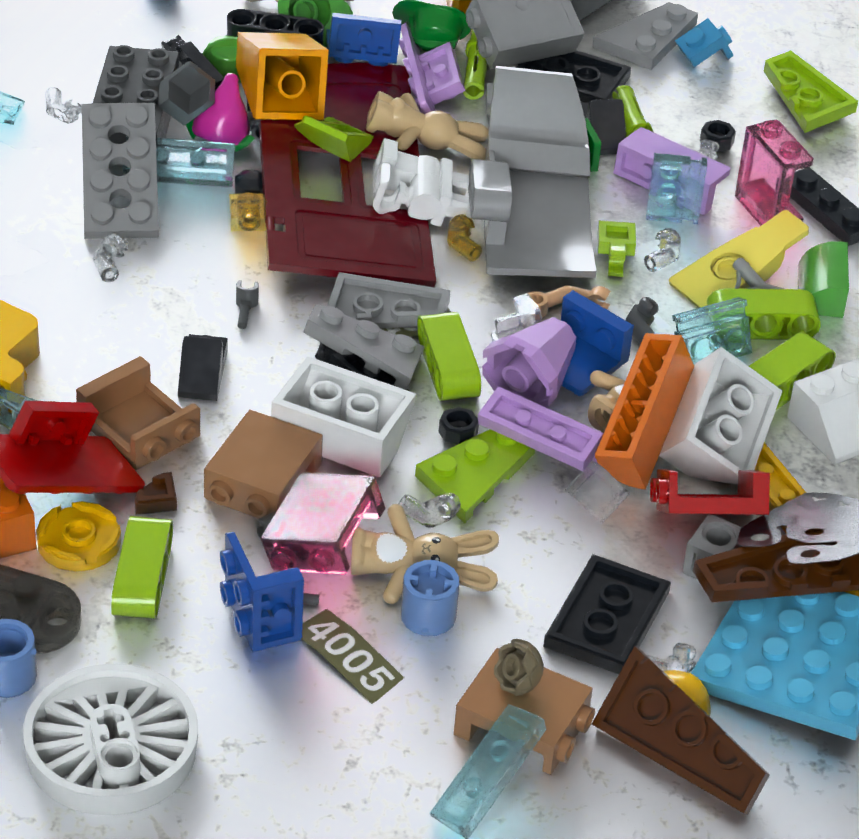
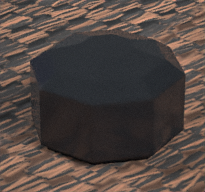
[699,120,736,152]
[234,170,263,203]
[438,407,479,445]

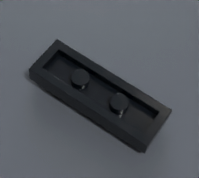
[779,167,859,246]

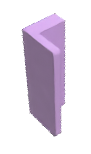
[613,127,731,215]
[478,386,604,472]

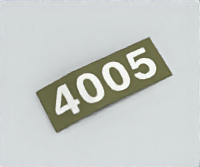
[301,609,405,704]

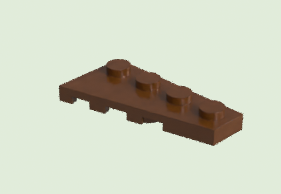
[693,529,859,602]
[591,646,770,815]

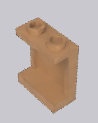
[76,356,200,470]
[204,409,323,519]
[453,648,595,775]

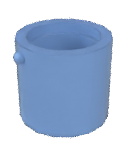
[401,560,460,636]
[0,619,37,698]

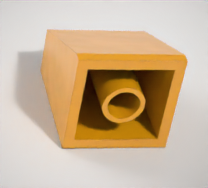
[236,32,329,120]

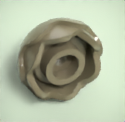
[494,639,544,696]

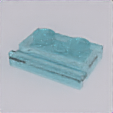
[646,153,707,224]
[672,297,752,364]

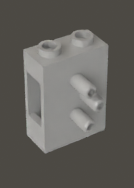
[466,0,585,70]

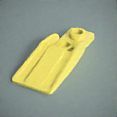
[669,210,809,313]

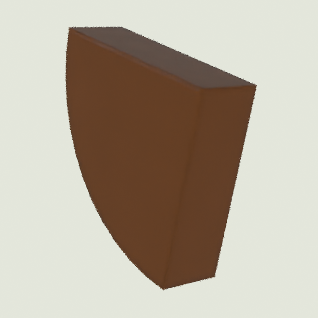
[135,472,177,515]

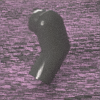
[626,297,659,344]

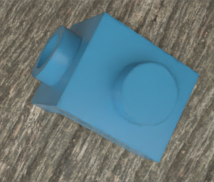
[675,18,734,67]

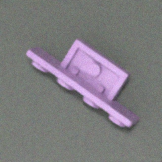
[399,23,465,114]

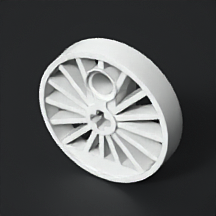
[23,664,198,815]

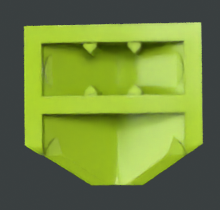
[294,115,374,162]

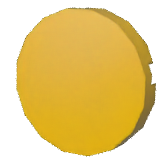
[36,501,121,572]

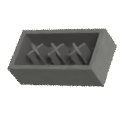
[92,45,179,169]

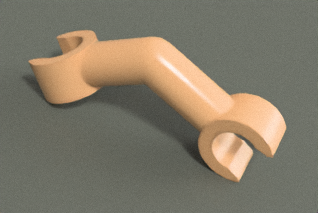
[524,285,611,319]

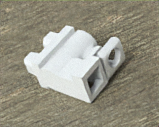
[372,138,469,227]

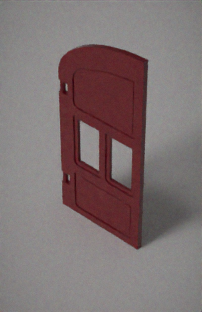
[259,63,436,288]

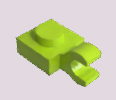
[597,220,636,277]

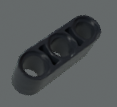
[226,9,324,45]

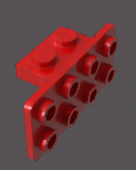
[0,401,145,494]

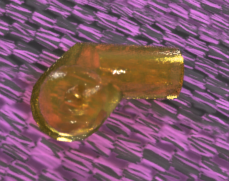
[447,214,482,262]

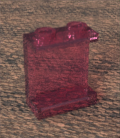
[735,119,814,226]
[260,473,386,575]

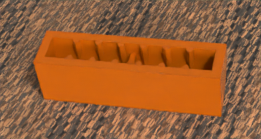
[595,333,694,490]

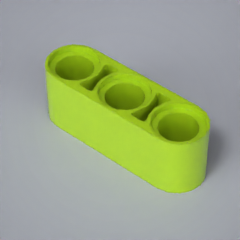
[707,288,821,340]
[417,312,481,401]
[749,332,836,410]
[111,516,173,619]

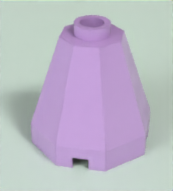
[482,317,576,408]

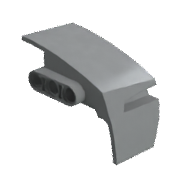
[468,66,597,278]

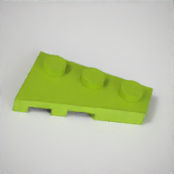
[763,50,858,133]
[415,429,535,524]

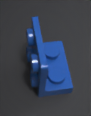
[326,13,402,66]
[561,290,634,396]
[220,532,304,652]

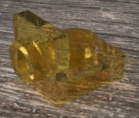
[229,192,267,231]

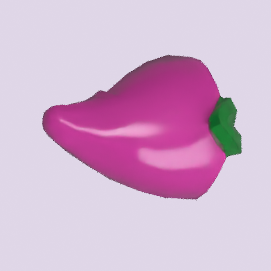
[186,73,255,153]

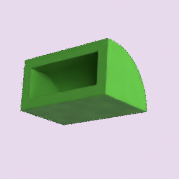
[798,241,849,318]

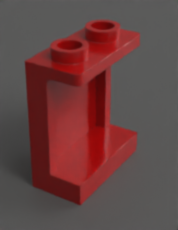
[650,469,770,515]

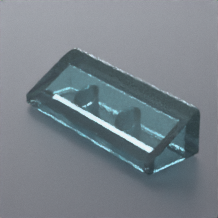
[123,136,235,187]
[429,704,546,839]

